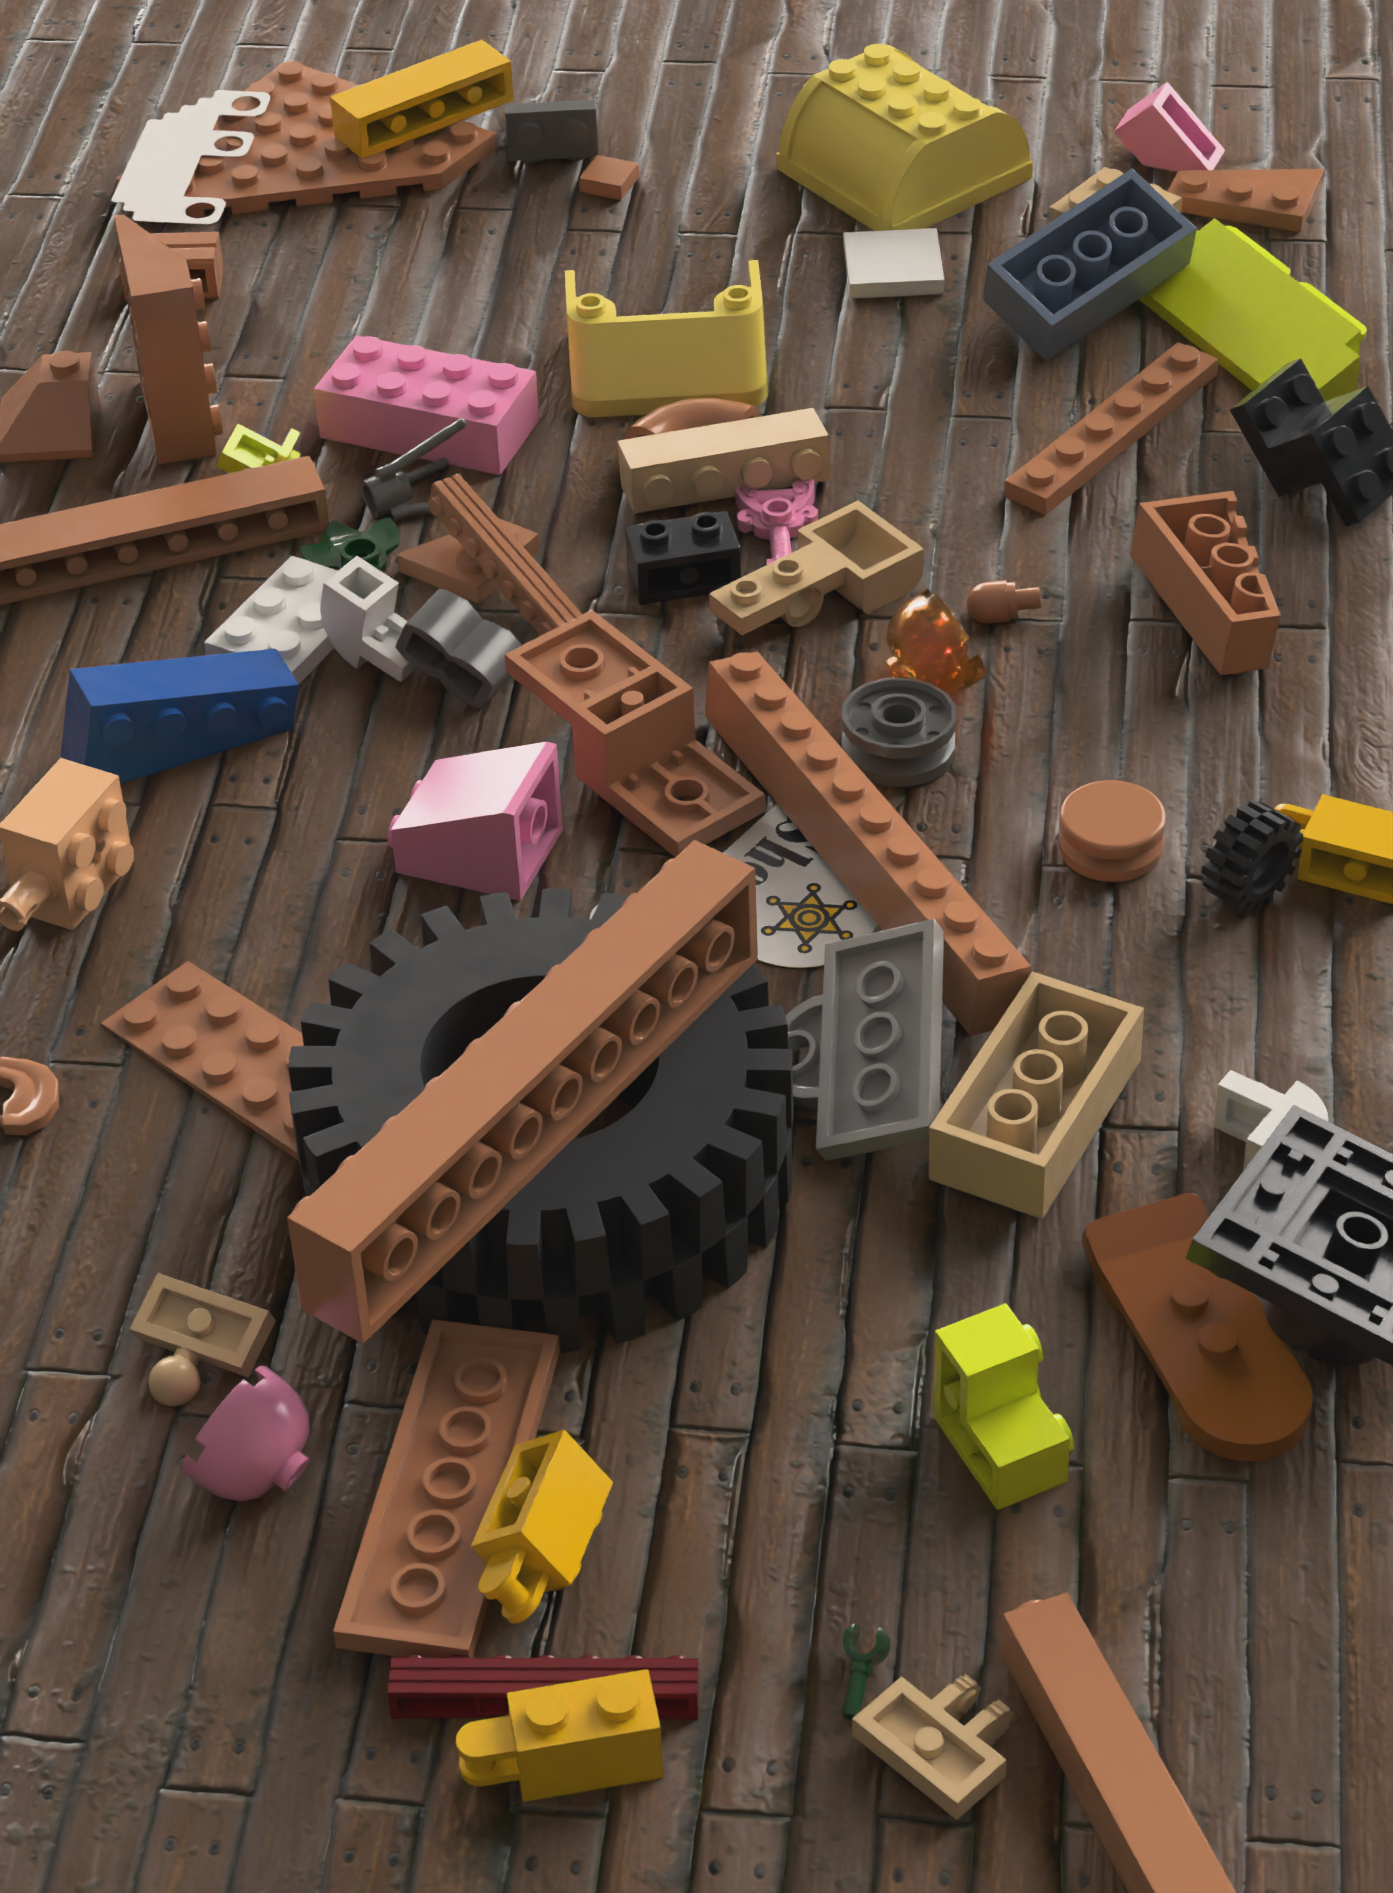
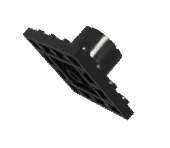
[1186,1105,1393,1367]

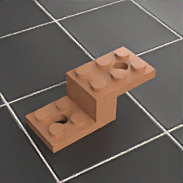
[504,610,766,857]

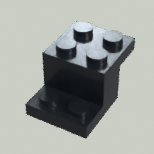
[1230,358,1393,527]

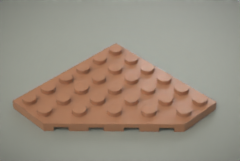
[116,60,497,219]

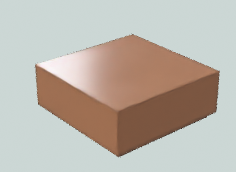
[579,155,639,200]

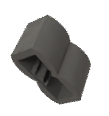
[395,588,522,709]

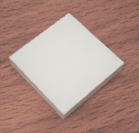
[843,228,945,299]

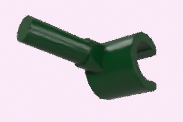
[842,1624,891,1720]

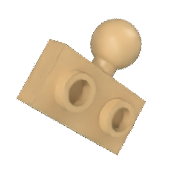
[130,1273,276,1406]

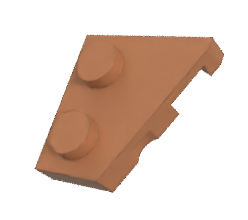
[397,518,540,604]

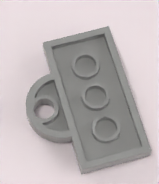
[786,919,944,1161]

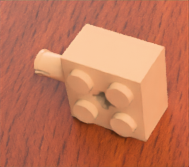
[0,758,134,931]

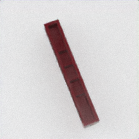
[388,1655,700,1720]

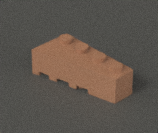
[1129,491,1281,675]

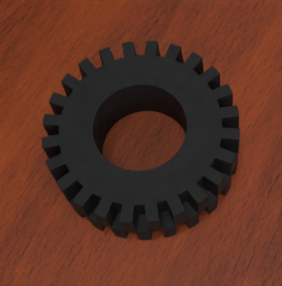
[288,888,793,1353]

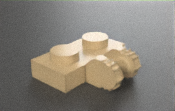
[852,1674,1014,1820]

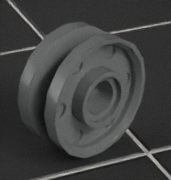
[842,678,956,787]

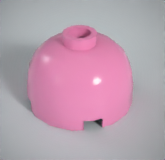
[182,1366,310,1501]

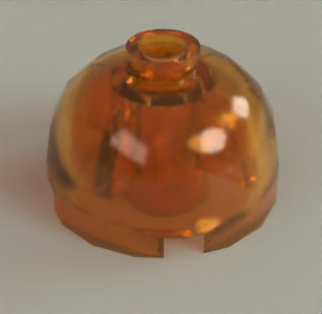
[884,588,987,697]

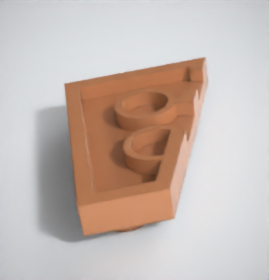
[1168,169,1325,232]

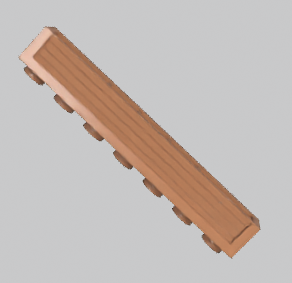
[428,474,583,636]

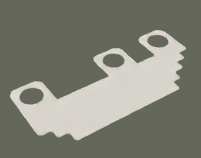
[111,90,271,224]

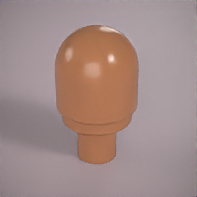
[967,580,1041,624]

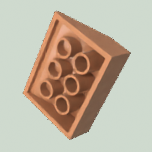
[114,215,223,464]

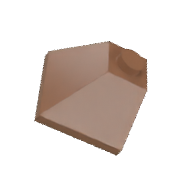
[0,351,100,463]

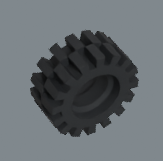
[1201,800,1303,914]

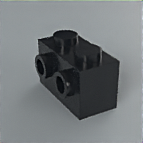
[625,511,741,605]

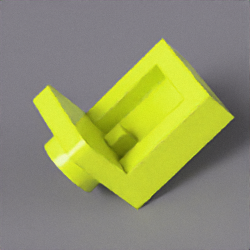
[216,424,301,473]

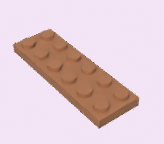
[101,961,303,1161]
[333,1320,560,1658]

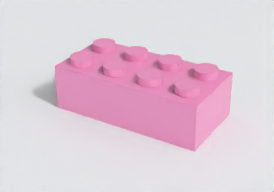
[314,335,539,475]

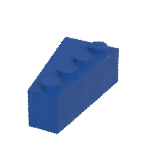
[60,648,299,784]

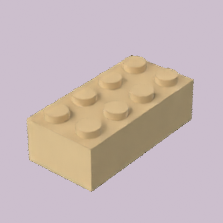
[929,972,1144,1219]

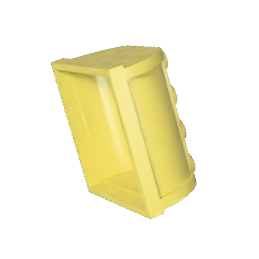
[776,44,1033,231]

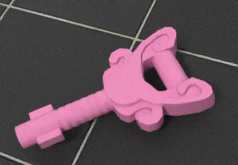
[735,478,818,565]

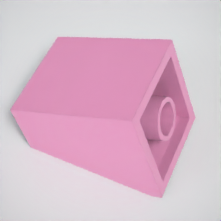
[387,742,563,901]

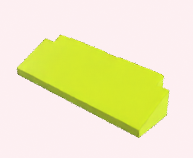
[1139,218,1367,401]

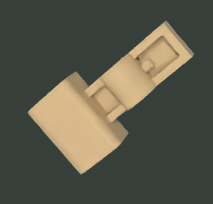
[709,501,924,635]

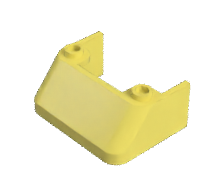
[565,260,767,417]

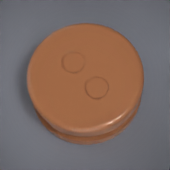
[1059,780,1166,882]

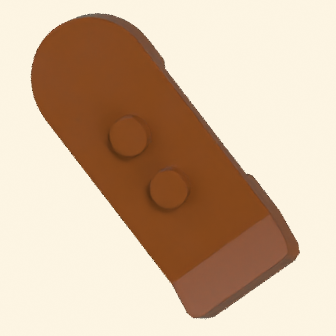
[1081,1193,1312,1462]

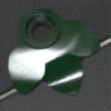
[300,517,400,572]

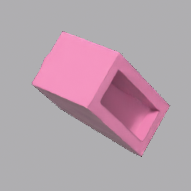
[1114,82,1225,172]

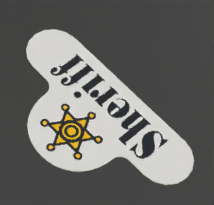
[723,804,877,968]

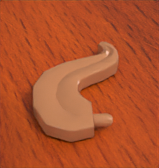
[0,1057,60,1135]

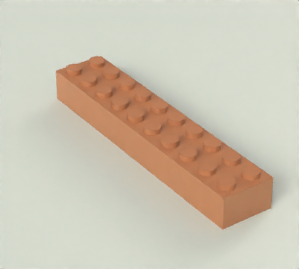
[287,840,758,1344]

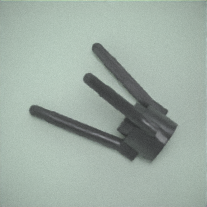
[361,419,467,522]

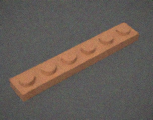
[1005,342,1219,515]

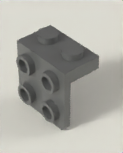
[505,99,599,163]

